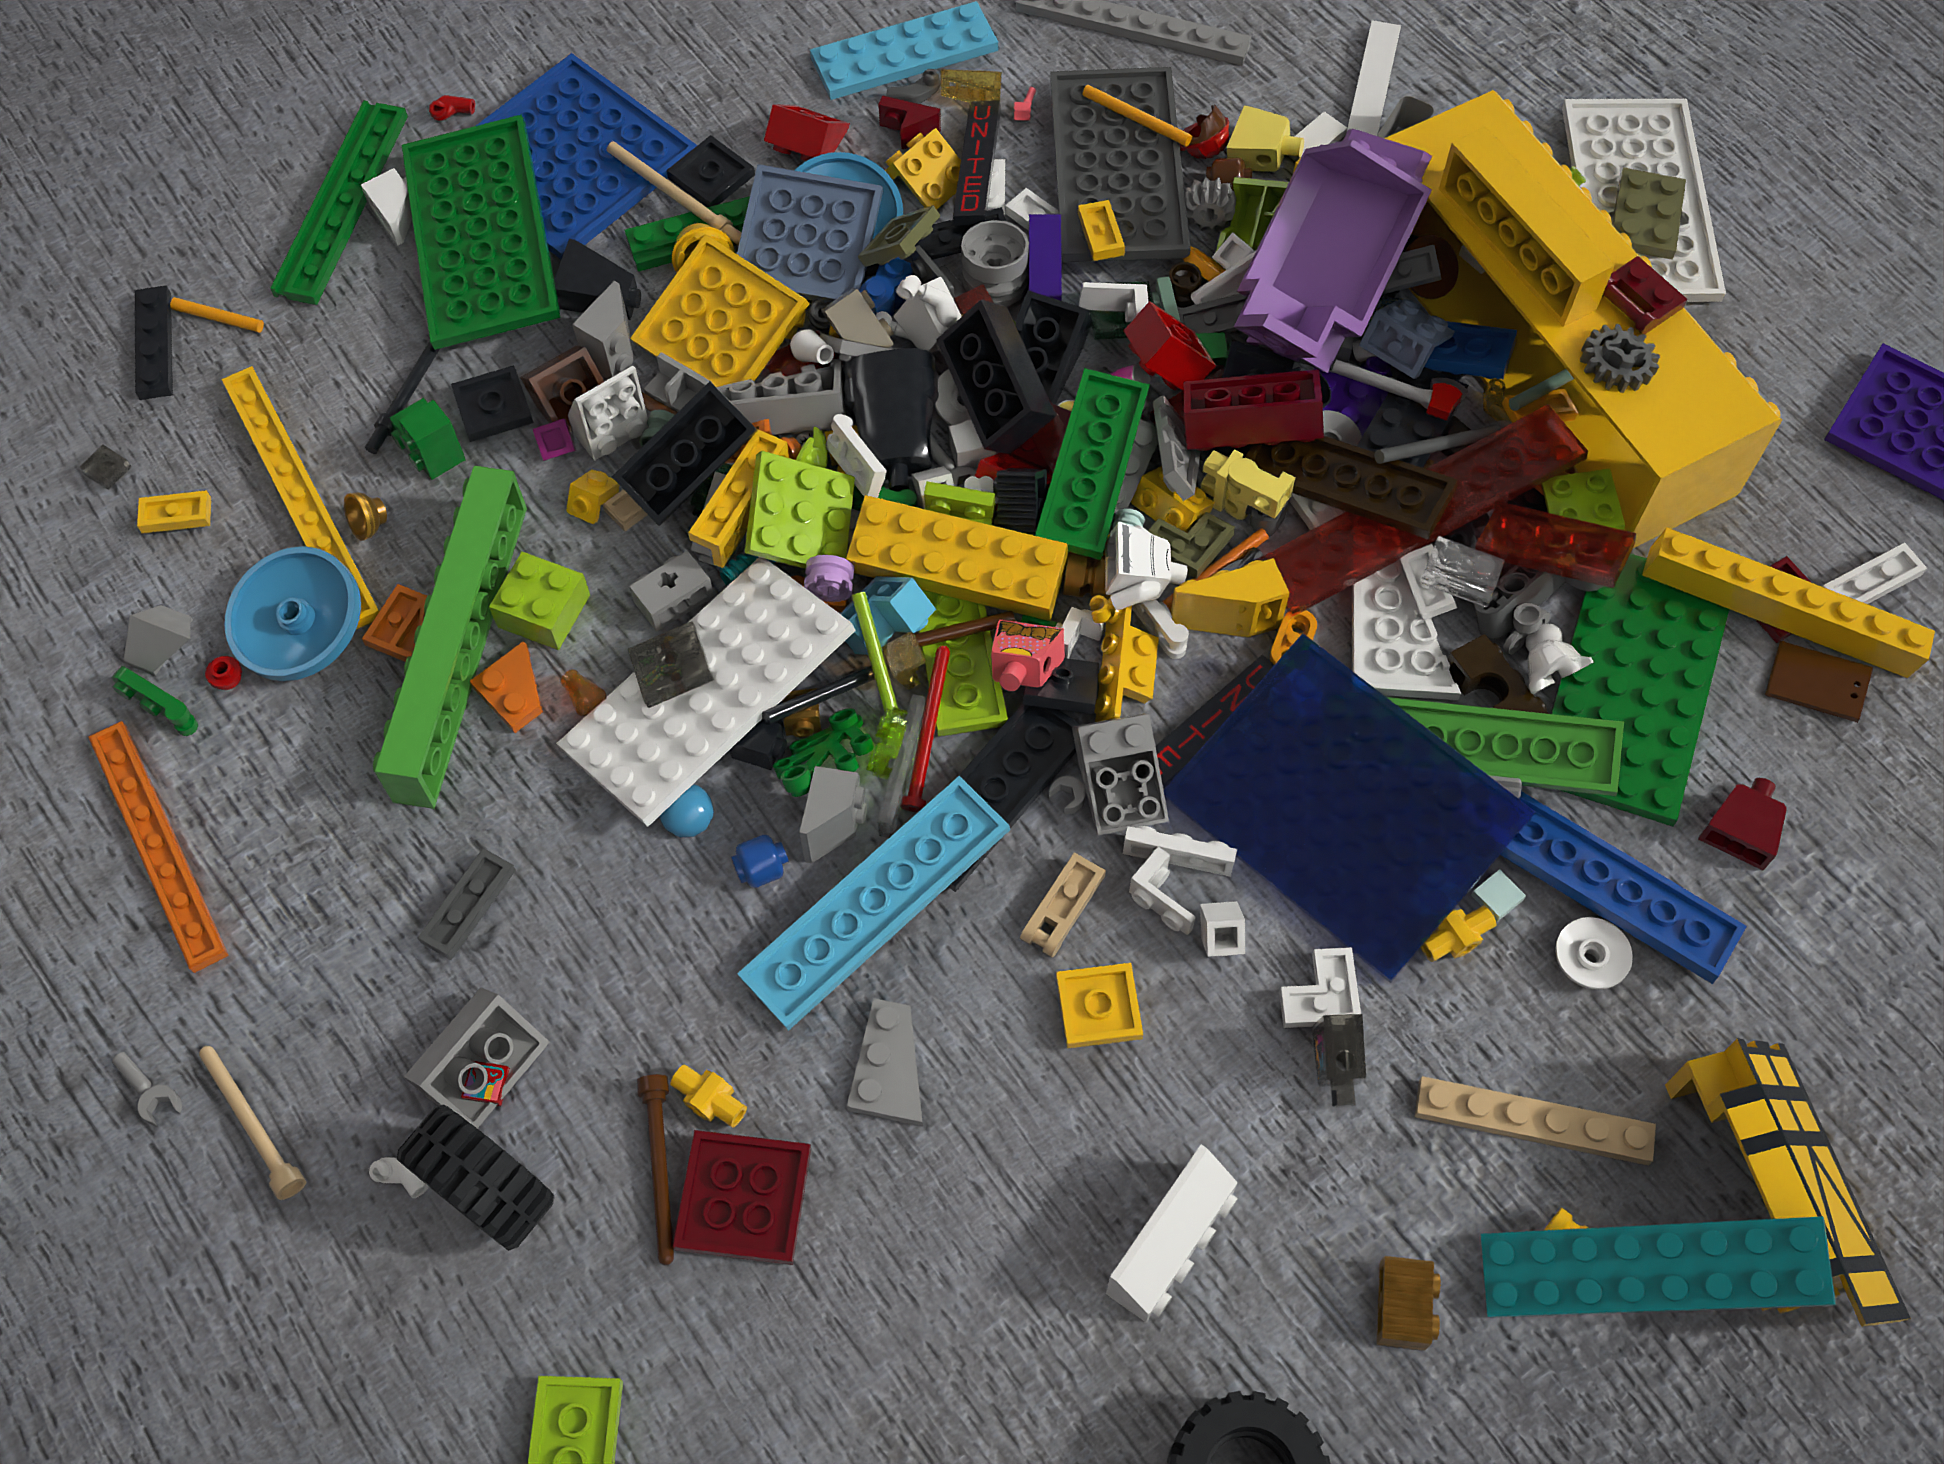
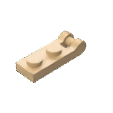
[1020,852,1106,958]

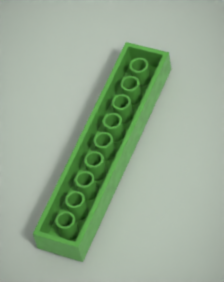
[373,466,527,809]

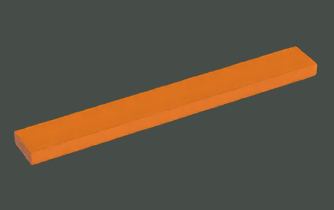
[88,721,229,973]

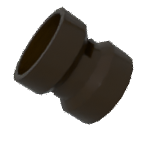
[1169,262,1201,308]

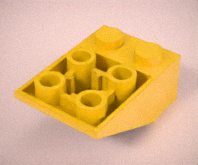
[1171,558,1290,638]

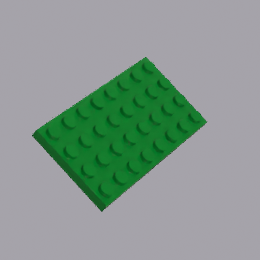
[401,114,561,350]
[1550,544,1729,827]

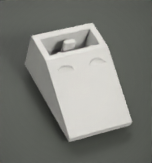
[568,366,648,461]

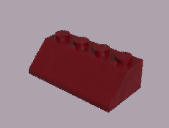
[1184,369,1324,451]

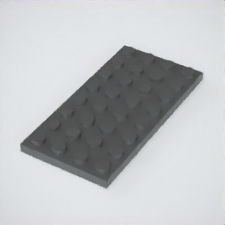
[1050,67,1190,263]

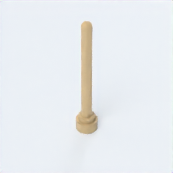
[199,1046,306,1200]

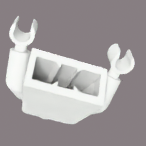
[875,275,962,355]

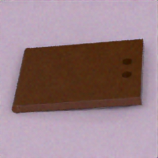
[1765,641,1873,723]

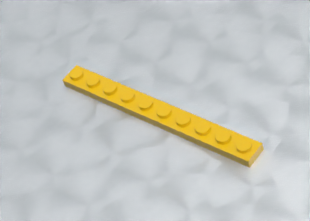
[221,366,379,630]

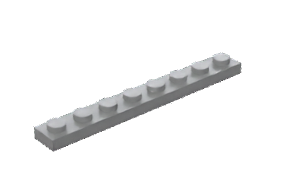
[1016,0,1252,66]

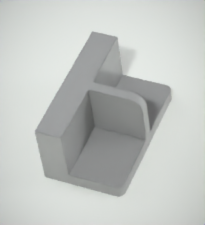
[643,352,710,412]

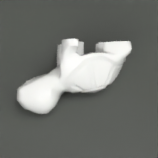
[1526,624,1594,694]

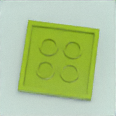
[745,451,855,569]

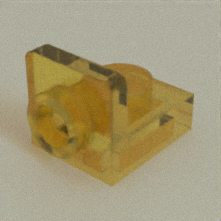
[881,632,926,690]

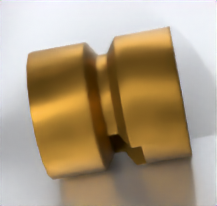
[1063,552,1111,600]

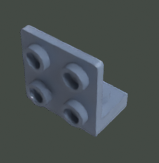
[1359,299,1455,379]

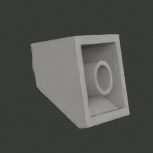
[572,281,634,379]
[799,766,867,863]

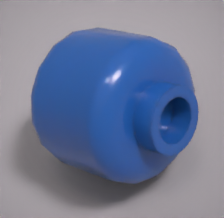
[731,835,789,888]

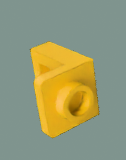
[566,469,620,524]

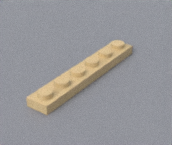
[1415,1076,1656,1166]

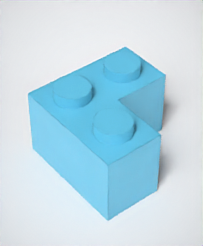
[840,576,936,655]

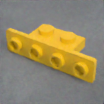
[1094,606,1159,722]

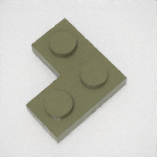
[1148,512,1235,579]

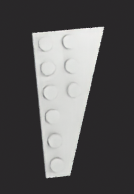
[1351,514,1461,700]

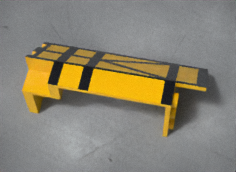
[1665,1038,1911,1327]

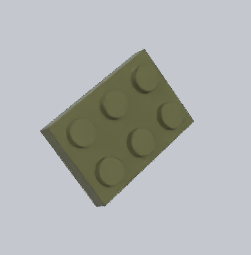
[1612,167,1686,260]

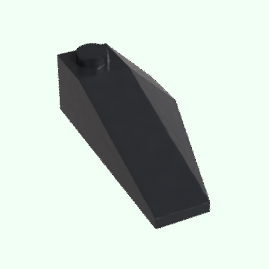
[1016,290,1093,405]

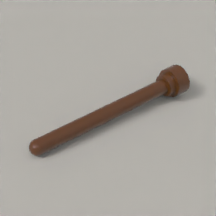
[637,1074,674,1265]

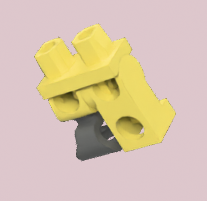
[1201,449,1295,537]

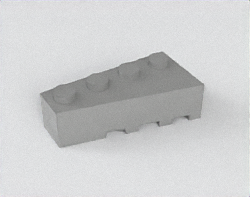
[716,358,846,435]

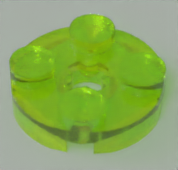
[866,707,908,780]

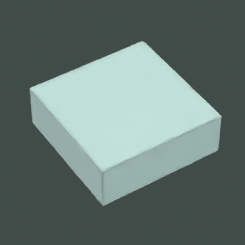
[1471,869,1526,922]

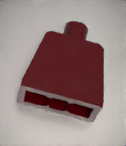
[1698,777,1787,871]

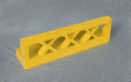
[688,429,789,568]

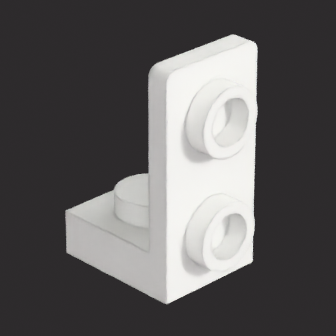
[1079,282,1148,322]
[1129,846,1195,935]

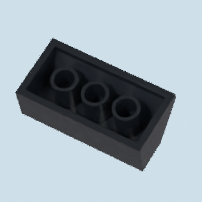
[612,381,758,526]

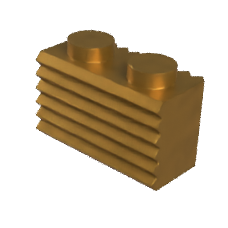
[1377,1256,1441,1351]

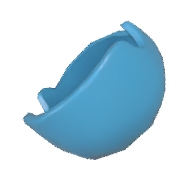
[659,784,714,837]

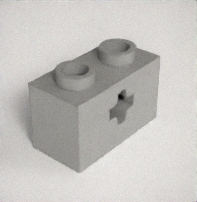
[629,550,714,632]

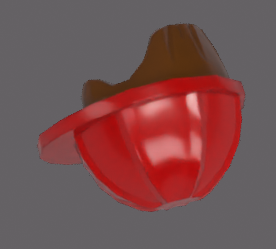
[1179,104,1230,159]

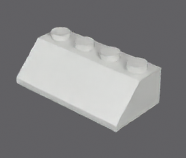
[1106,1145,1238,1323]

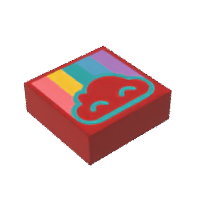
[461,1061,510,1107]

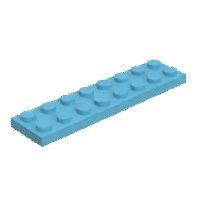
[737,776,1010,1031]

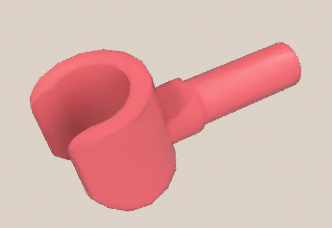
[1014,87,1036,121]

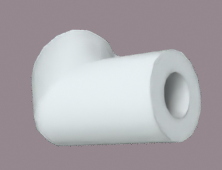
[369,1157,429,1198]

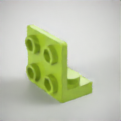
[1541,469,1625,548]
[924,481,995,525]

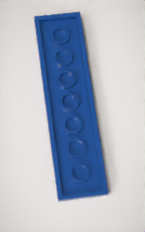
[1448,791,1747,984]

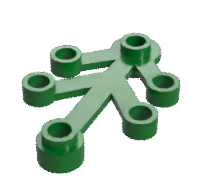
[773,708,875,797]

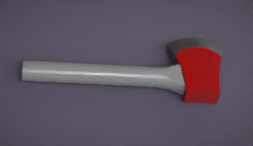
[1332,359,1468,420]

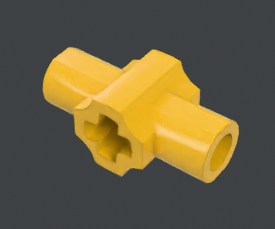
[1419,905,1497,962]
[670,1064,747,1128]

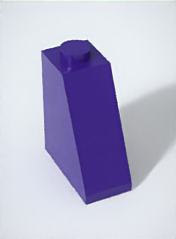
[1028,214,1062,301]

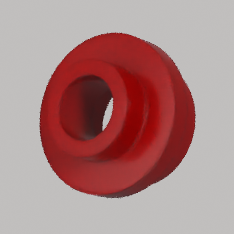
[205,656,242,690]

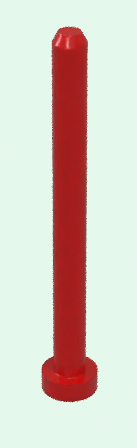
[900,646,950,813]

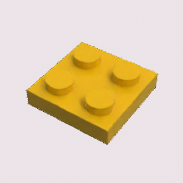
[1056,963,1143,1049]

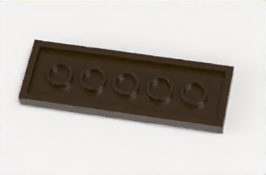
[1244,436,1458,539]

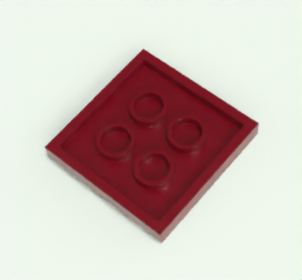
[673,1130,812,1265]

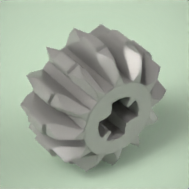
[1185,177,1236,230]

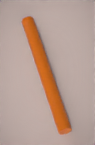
[1162,528,1269,612]

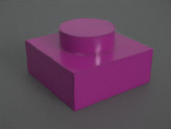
[532,419,577,461]

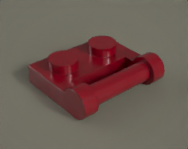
[1602,256,1688,334]

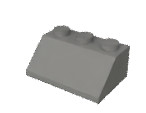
[404,988,550,1129]

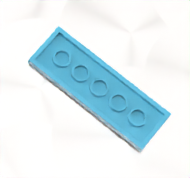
[810,1,998,100]

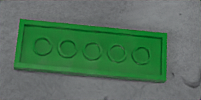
[1035,368,1150,560]

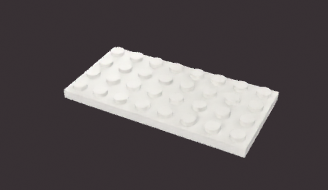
[1562,99,1726,302]
[556,557,855,827]

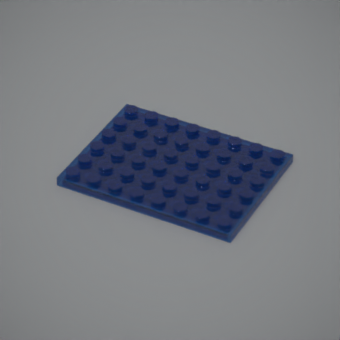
[1163,633,1536,983]

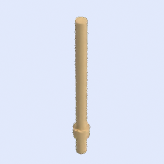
[607,141,741,246]

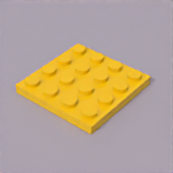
[630,234,809,387]

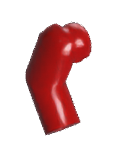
[429,95,475,121]

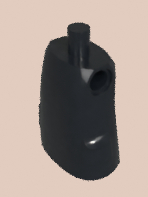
[843,348,939,492]

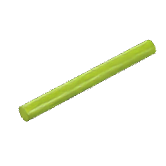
[852,591,904,732]

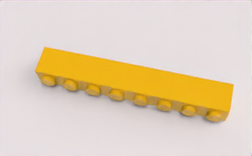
[1642,527,1935,678]

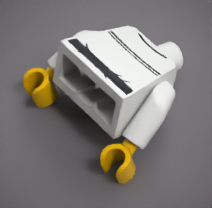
[1089,522,1187,623]

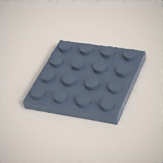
[737,164,883,303]

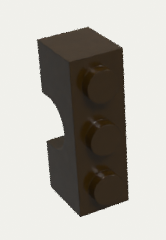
[1448,634,1549,714]

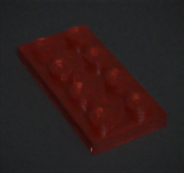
[1475,502,1636,588]

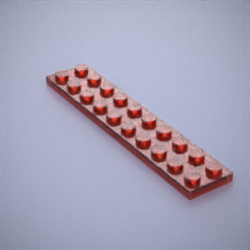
[1256,404,1588,617]

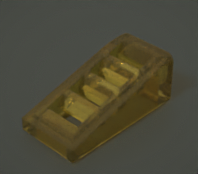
[941,69,1002,105]

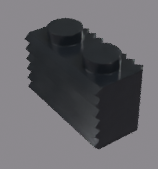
[993,468,1047,536]

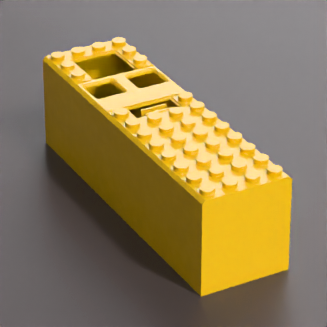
[1385,90,1782,552]

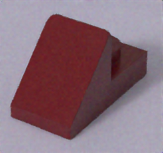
[878,96,941,149]

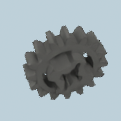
[1580,324,1660,393]

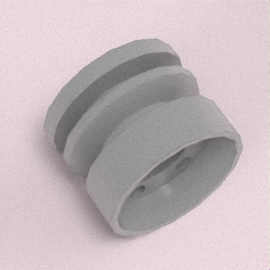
[961,220,1029,306]

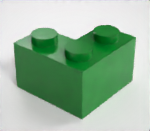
[390,398,466,480]

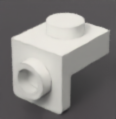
[1056,607,1104,659]

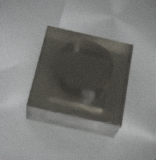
[79,445,131,490]

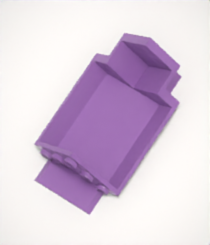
[1234,129,1432,373]

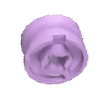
[804,555,854,602]

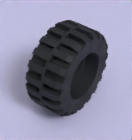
[397,1104,554,1251]
[1167,1391,1331,1464]

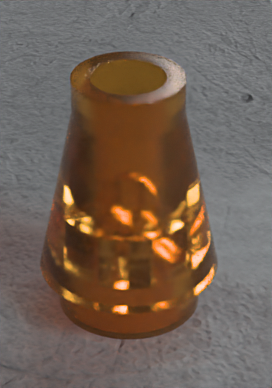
[560,669,607,716]

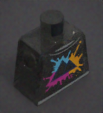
[1312,1014,1366,1108]

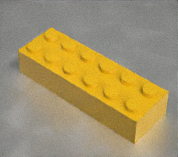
[1439,126,1615,327]
[846,495,1068,621]

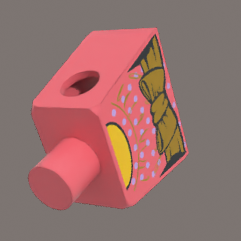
[991,619,1065,691]

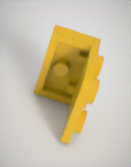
[885,128,961,210]

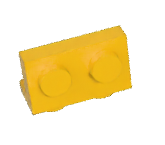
[1131,466,1215,533]

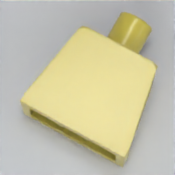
[1227,105,1304,172]

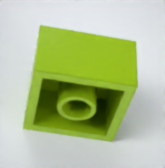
[489,551,590,650]

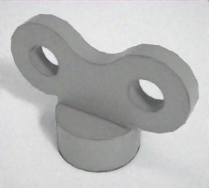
[1503,603,1550,655]

